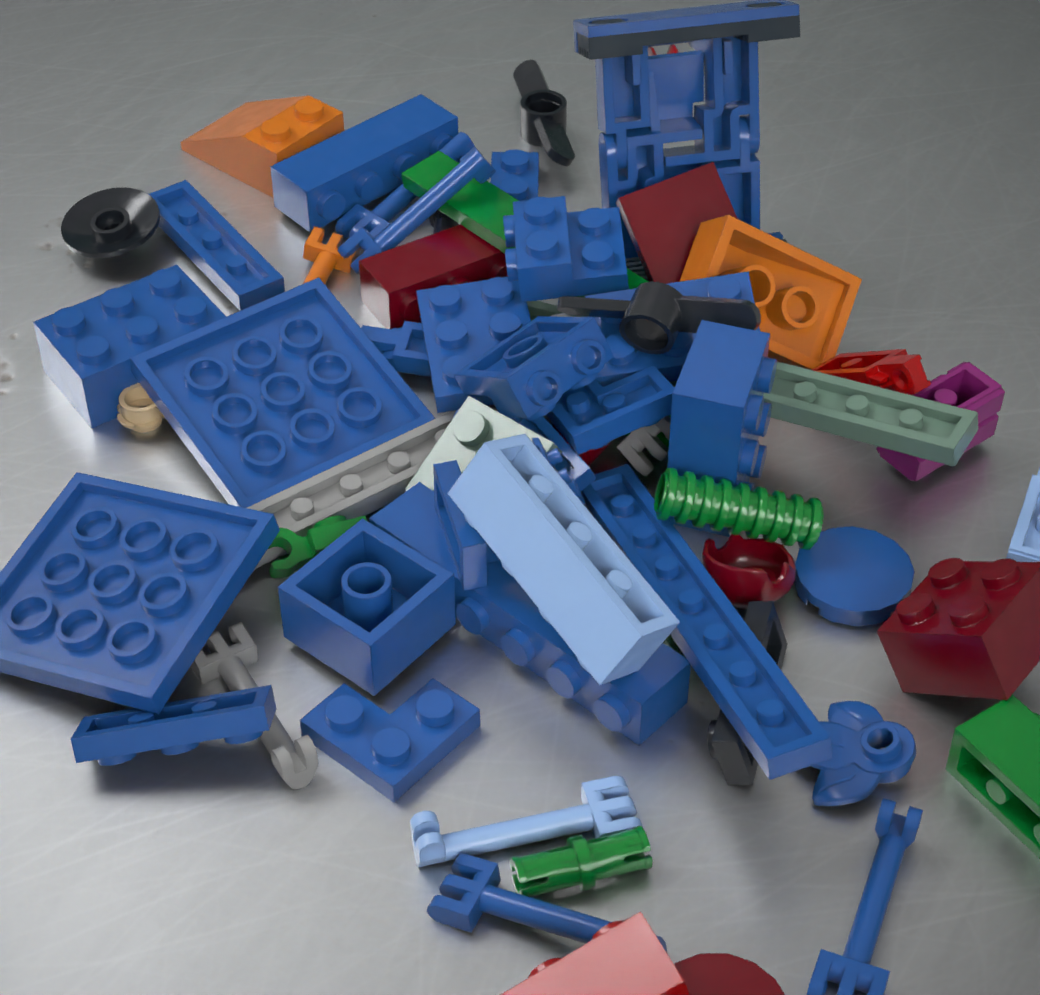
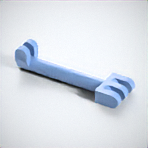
[410,776,643,868]

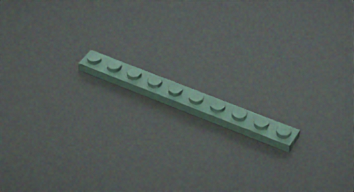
[527,301,978,467]

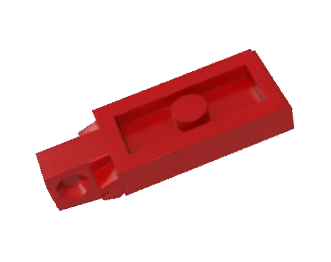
[811,349,931,395]

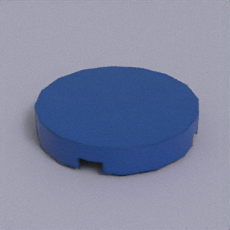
[794,526,915,626]

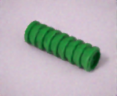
[654,467,824,550]

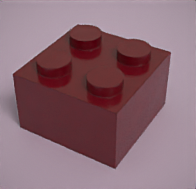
[877,558,1040,700]

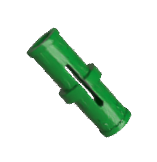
[510,826,653,897]

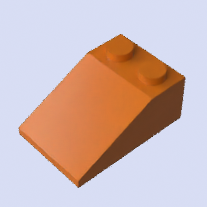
[180,95,344,198]
[679,215,862,370]

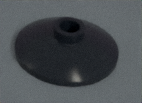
[61,187,160,258]

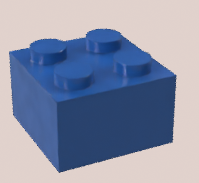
[278,518,456,696]

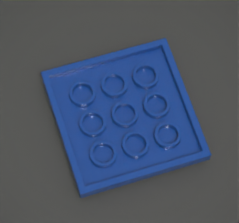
[130,277,436,508]
[0,472,280,714]

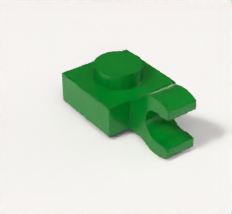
[268,515,367,578]

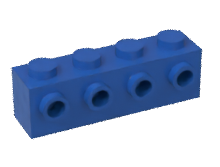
[270,94,458,232]

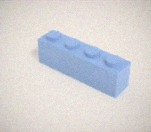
[448,434,680,685]

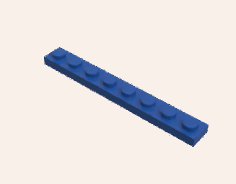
[581,464,832,780]

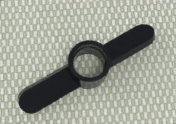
[513,60,575,166]
[557,282,761,355]

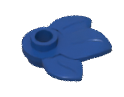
[811,701,916,806]

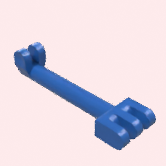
[335,132,474,238]
[337,146,496,274]
[807,798,923,995]
[427,854,667,952]

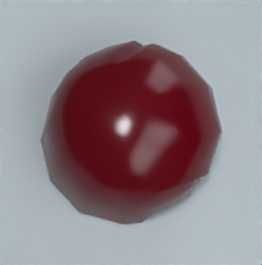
[702,535,796,610]

